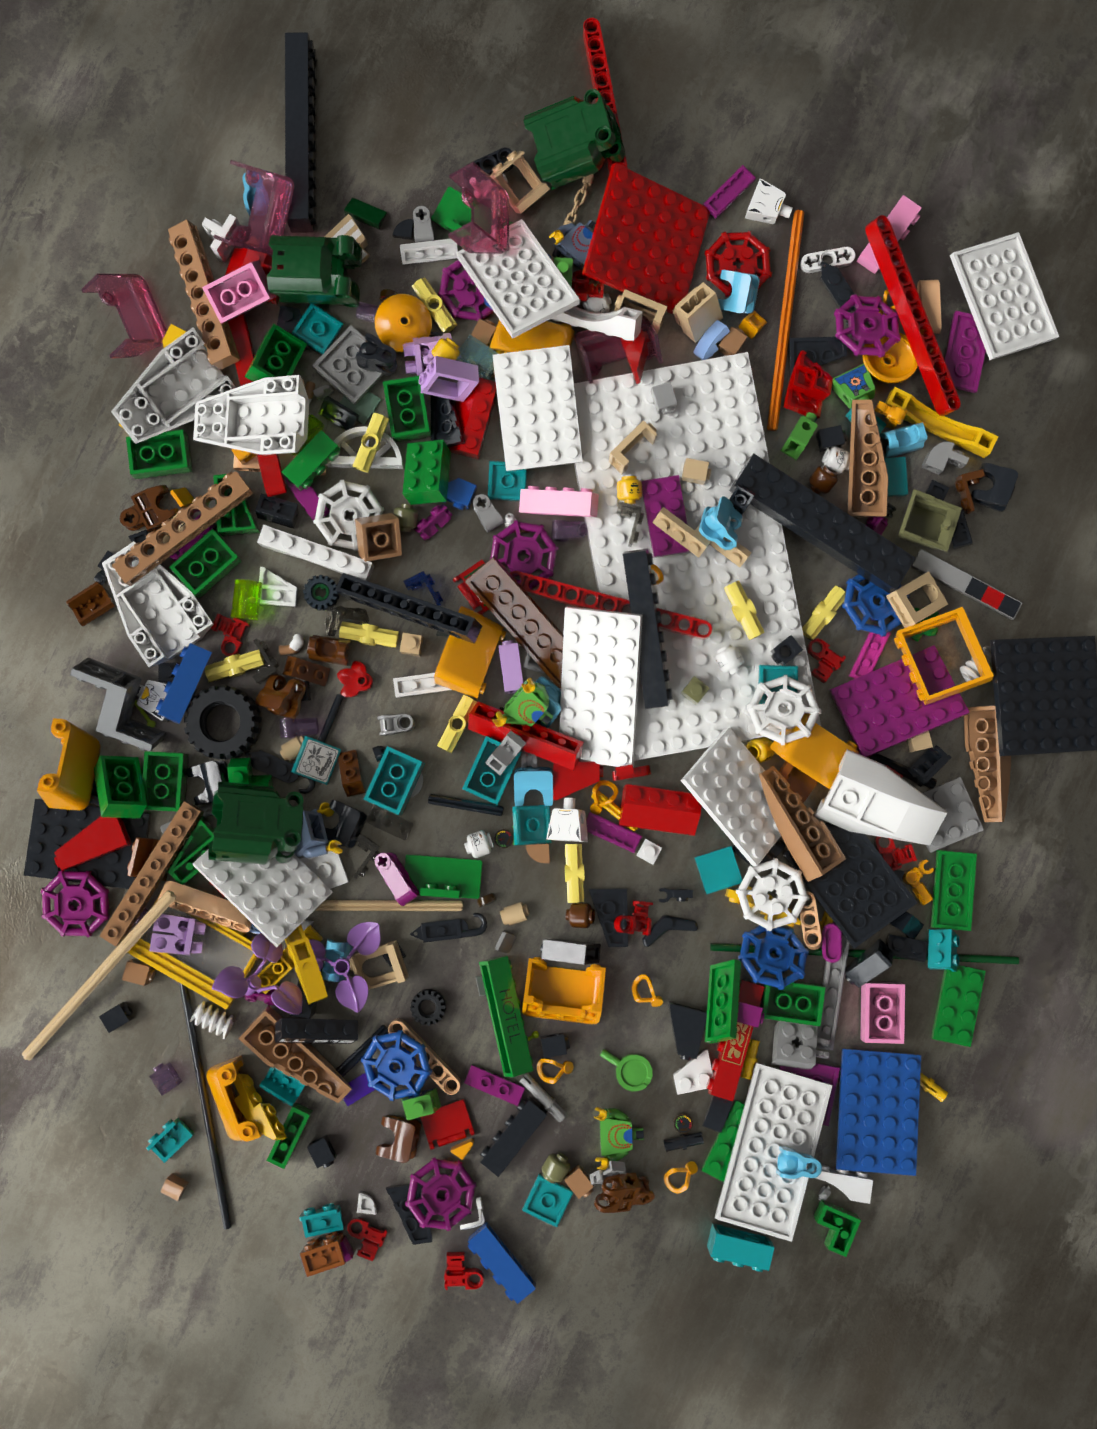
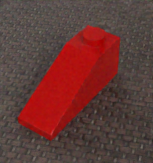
[620,328,650,384]

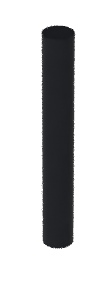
[318,694,344,743]

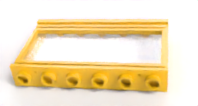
[127,890,259,1010]

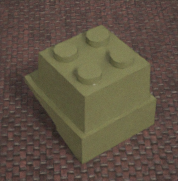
[898,489,962,552]

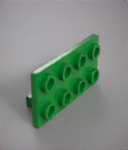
[431,186,513,244]
[405,855,482,899]

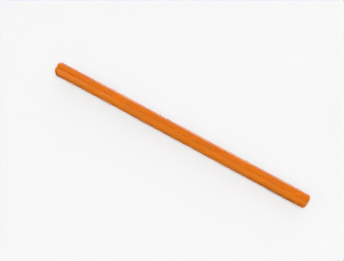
[767,210,804,431]

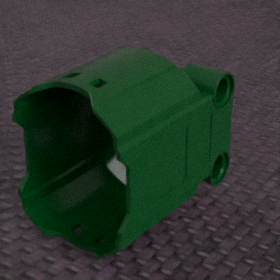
[523,89,625,190]
[267,235,362,307]
[208,781,304,865]

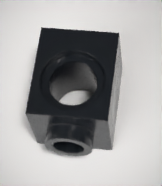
[816,425,847,452]
[770,635,803,666]
[99,1002,134,1033]
[541,1032,570,1058]
[307,1134,337,1168]

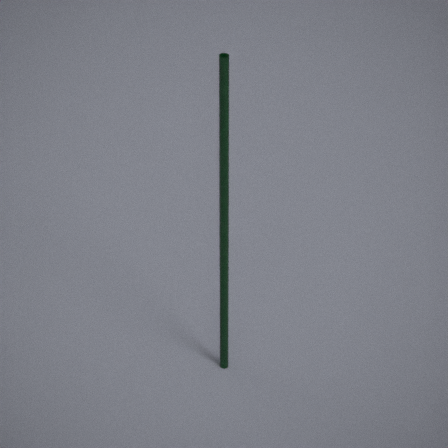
[710,943,1019,964]

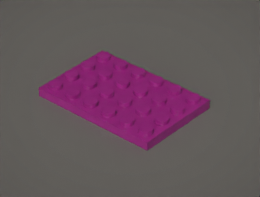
[830,645,969,758]

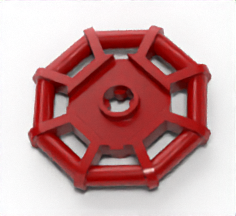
[704,230,772,297]

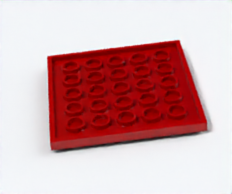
[582,163,710,315]

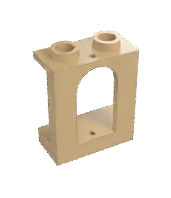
[489,150,549,213]
[614,290,667,337]
[608,420,657,475]
[886,571,948,628]
[349,940,409,990]

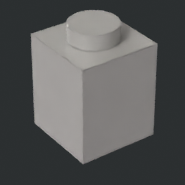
[651,382,677,415]

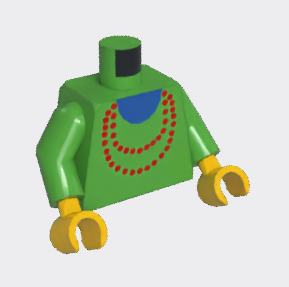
[492,678,553,727]
[594,1107,644,1170]

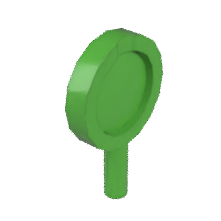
[600,1049,653,1092]

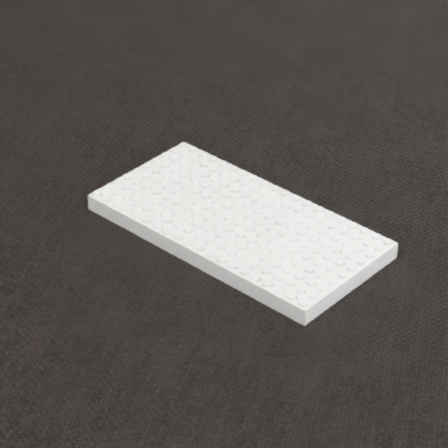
[574,352,821,761]

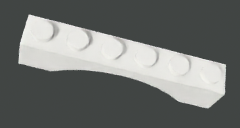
[551,306,643,341]
[257,525,374,582]
[812,1164,873,1204]

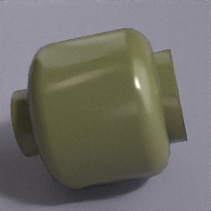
[394,503,419,532]
[541,1153,570,1184]

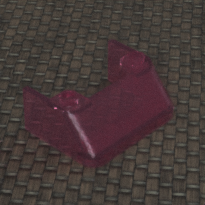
[214,160,294,255]
[449,162,509,254]
[81,274,167,358]
[574,315,663,384]

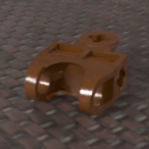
[119,485,179,532]
[594,1173,655,1213]

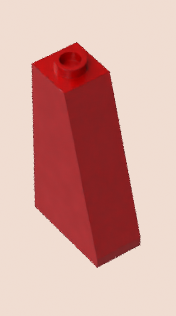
[54,816,132,870]

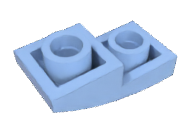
[694,320,730,360]

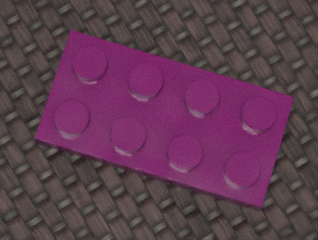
[944,311,986,393]
[641,475,690,558]

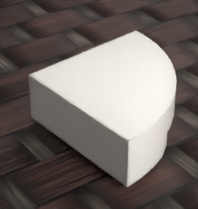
[357,1191,377,1215]

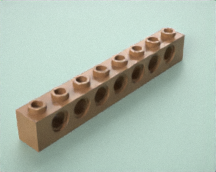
[168,219,240,370]
[112,471,253,586]
[99,801,205,946]

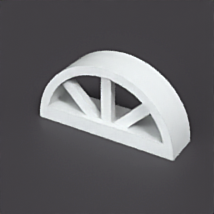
[327,426,404,469]

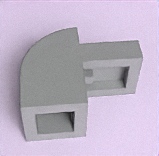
[921,442,969,475]
[486,731,526,775]

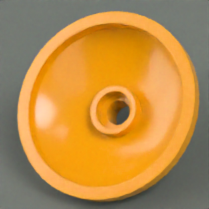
[375,294,432,352]
[862,332,918,383]

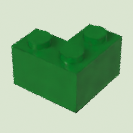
[227,758,273,787]
[814,1200,861,1257]

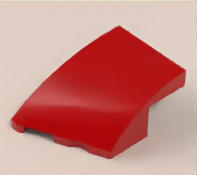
[784,350,833,419]

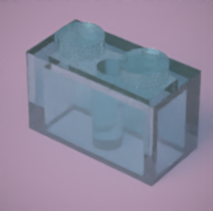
[457,335,498,380]

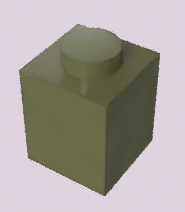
[681,676,710,705]

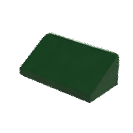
[344,197,387,230]

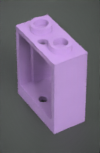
[419,356,479,402]
[498,640,523,694]

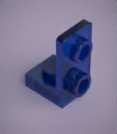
[403,571,443,607]

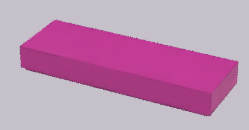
[849,625,891,679]

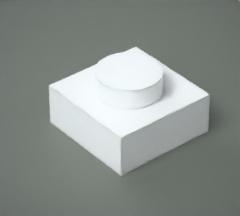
[636,839,662,865]

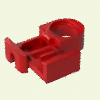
[572,270,604,301]
[211,613,250,657]
[807,638,846,683]
[612,764,651,781]
[874,836,917,871]
[614,901,653,935]
[347,1218,387,1261]
[444,1252,484,1290]

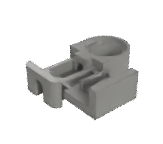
[590,1161,626,1187]

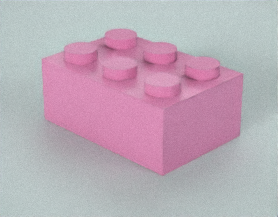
[202,260,276,323]
[860,981,905,1044]

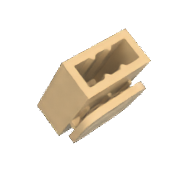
[673,282,723,343]

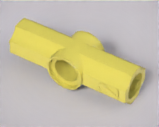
[412,278,457,333]
[353,413,390,473]
[724,581,765,640]
[802,586,846,640]
[339,622,399,648]
[205,649,265,682]
[437,695,477,753]
[565,844,585,903]

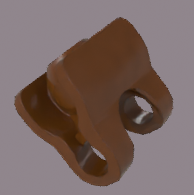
[307,635,352,666]
[255,674,306,719]
[375,1115,421,1163]

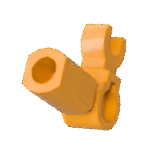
[874,401,907,430]
[903,860,934,905]

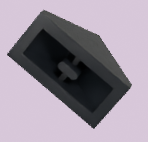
[889,911,924,939]

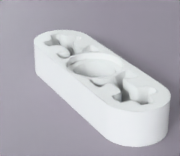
[800,247,855,273]

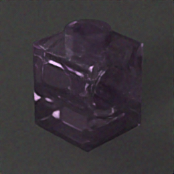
[149,1062,183,1096]

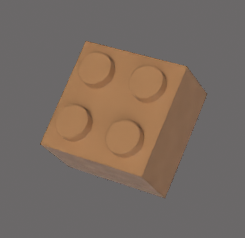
[355,513,402,562]

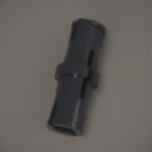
[663,1132,704,1152]

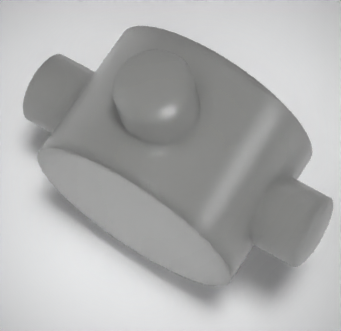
[818,1186,831,1201]

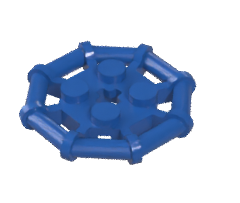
[842,574,910,637]
[738,926,809,990]
[361,1030,432,1101]

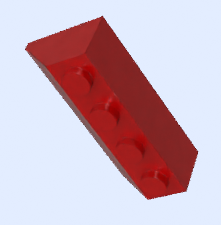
[449,377,497,460]
[619,784,702,836]

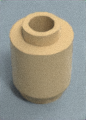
[280,736,304,762]
[500,902,530,926]

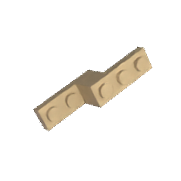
[652,507,752,567]

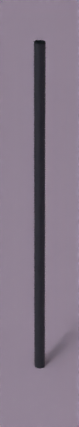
[179,983,231,1229]

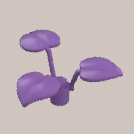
[309,922,380,1013]
[212,933,303,1015]

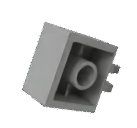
[772,1021,830,1069]

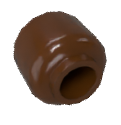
[809,465,838,494]
[566,903,595,929]

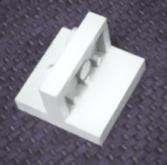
[202,214,244,263]

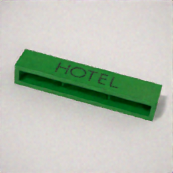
[479,956,533,1077]

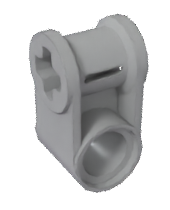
[413,206,434,243]
[473,494,504,533]
[377,714,416,736]

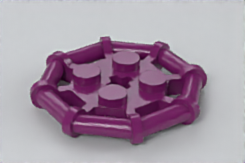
[437,260,494,321]
[834,294,901,357]
[490,520,559,590]
[41,870,110,938]
[405,1157,477,1231]

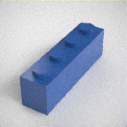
[156,643,212,724]
[468,1222,536,1304]

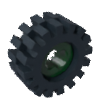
[303,575,339,611]

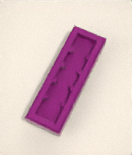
[703,165,756,219]
[586,812,642,853]
[464,1064,525,1106]

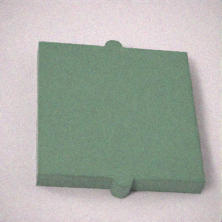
[340,391,381,426]

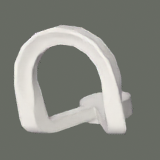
[460,1197,485,1230]

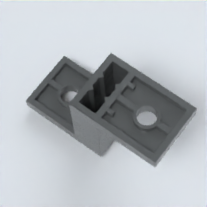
[70,658,166,751]

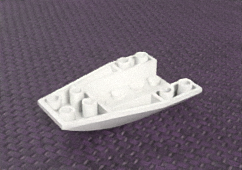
[111,327,236,444]
[193,375,309,455]
[102,541,213,668]
[814,749,947,845]

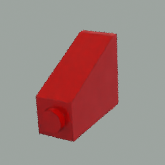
[553,762,603,800]

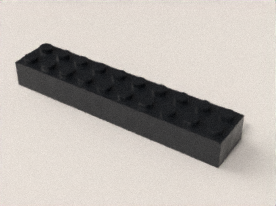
[285,32,317,233]
[729,453,916,593]

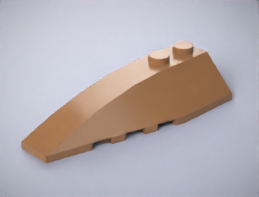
[848,400,888,518]
[964,706,1011,822]
[759,766,846,882]
[239,1005,352,1103]

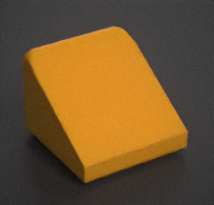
[739,311,767,339]
[231,449,257,465]
[170,488,194,508]
[450,1138,474,1160]

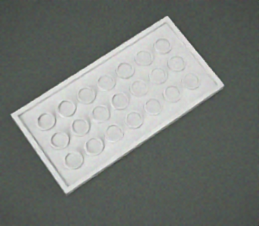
[559,606,643,767]
[715,1063,832,1242]

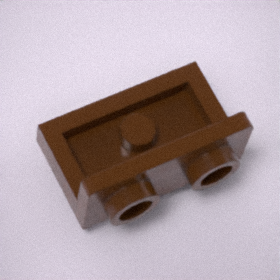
[66,581,115,627]

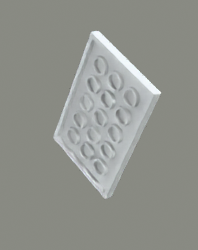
[456,219,580,339]
[950,232,1059,360]
[493,345,583,471]
[681,727,781,866]
[193,850,333,947]

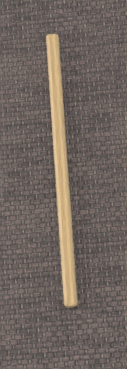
[22,890,176,1060]
[315,900,463,911]

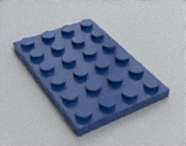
[836,1049,921,1176]

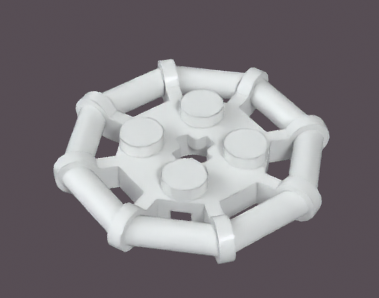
[313,479,384,551]
[747,675,822,745]
[736,858,809,931]

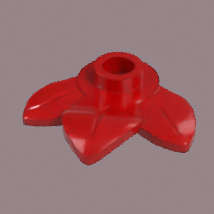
[337,661,373,697]

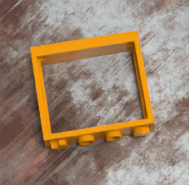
[894,607,994,705]

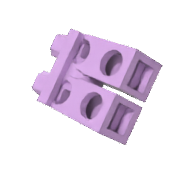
[403,333,452,376]
[149,914,206,956]

